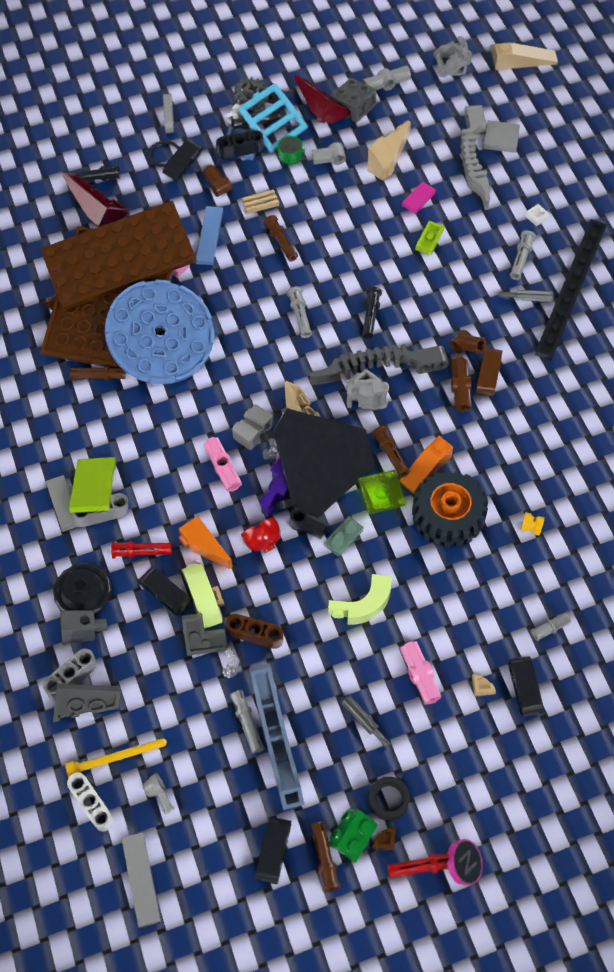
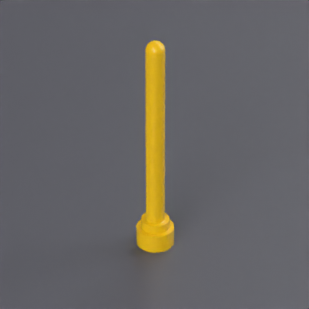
[65,738,167,777]

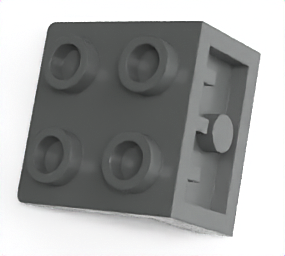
[331,78,377,123]

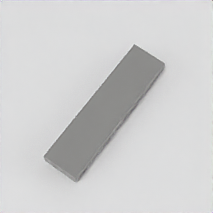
[122,832,161,928]

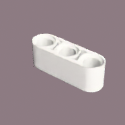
[67,773,114,832]

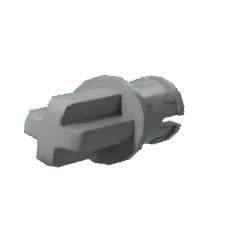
[531,613,571,641]

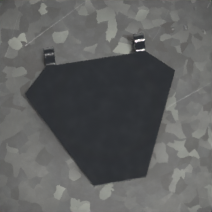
[259,408,375,518]

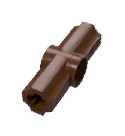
[451,357,471,412]

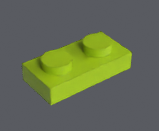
[415,221,445,255]

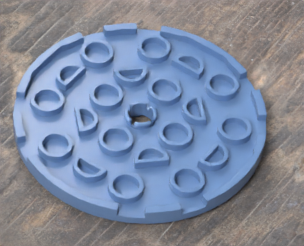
[105,280,215,384]

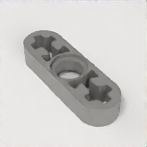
[163,94,174,133]

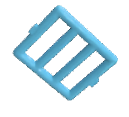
[238,84,308,153]

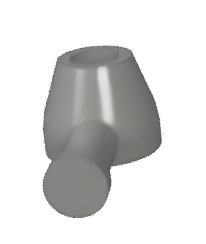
[143,773,175,814]

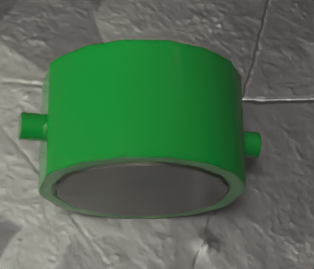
[275,136,305,164]

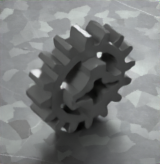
[234,76,269,110]

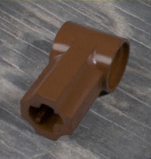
[203,165,233,197]
[450,330,487,354]

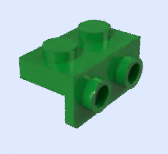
[329,808,378,863]

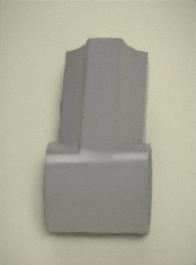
[312,142,346,165]

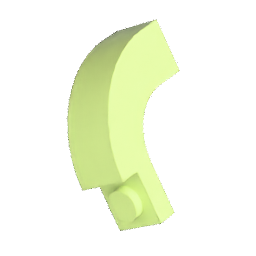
[182,563,223,629]
[328,574,392,625]

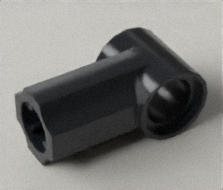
[289,507,328,539]

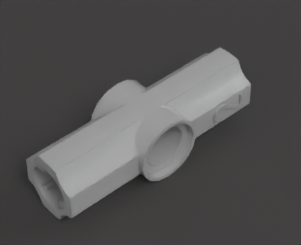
[362,66,411,90]

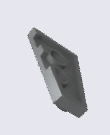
[53,683,121,722]

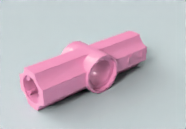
[203,437,242,492]
[400,641,442,705]

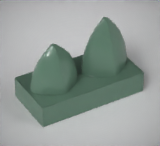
[324,516,364,557]

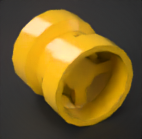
[520,512,545,536]

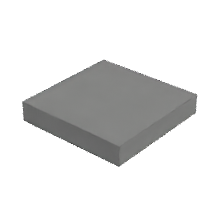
[483,120,520,153]

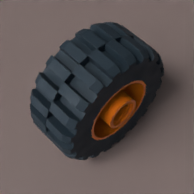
[412,470,488,548]

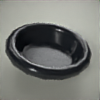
[53,563,112,615]

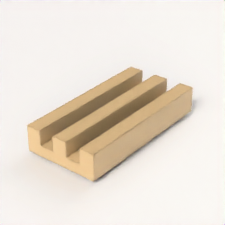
[242,189,279,214]

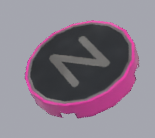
[447,839,483,886]

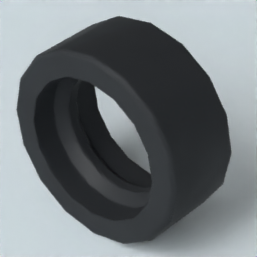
[368,776,410,821]

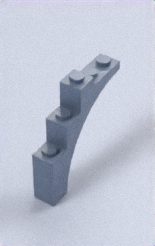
[249,663,305,810]

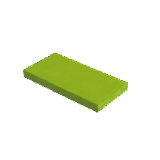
[69,457,116,513]

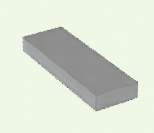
[46,475,78,532]

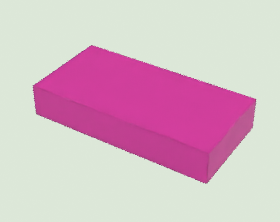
[402,181,436,214]

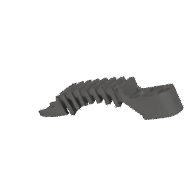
[309,344,449,385]

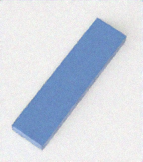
[196,206,223,265]

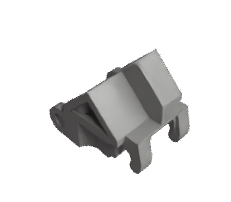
[433,36,472,78]
[347,369,389,410]

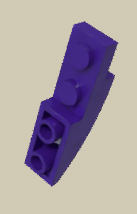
[260,457,289,516]

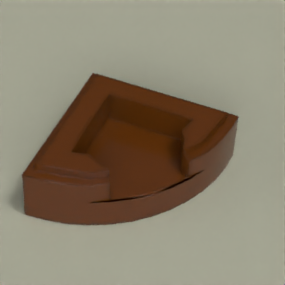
[372,827,396,851]

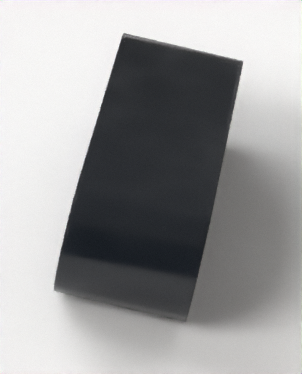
[216,130,264,159]
[162,138,203,182]
[138,566,193,617]
[508,656,544,717]
[255,816,292,885]

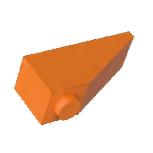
[399,436,453,494]
[178,516,233,569]

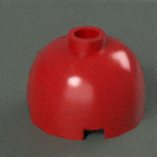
[241,517,281,553]

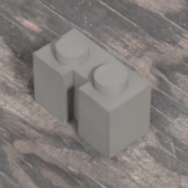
[232,404,274,451]

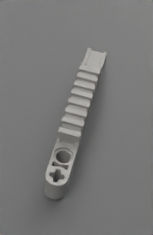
[461,105,490,210]

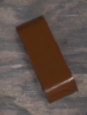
[476,347,503,397]
[226,614,284,649]

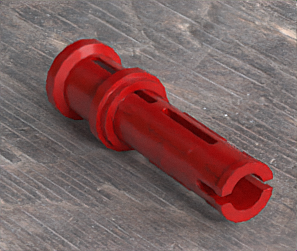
[111,541,172,559]
[387,853,450,879]

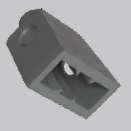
[60,611,107,645]

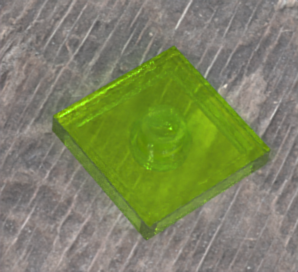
[358,470,406,514]

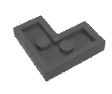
[182,613,228,656]

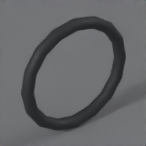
[148,140,179,167]

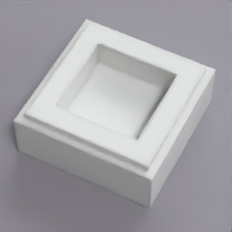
[525,204,550,226]

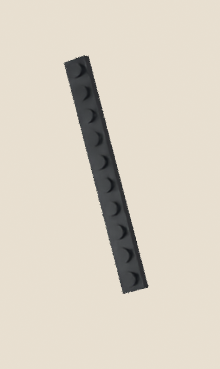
[535,219,607,361]

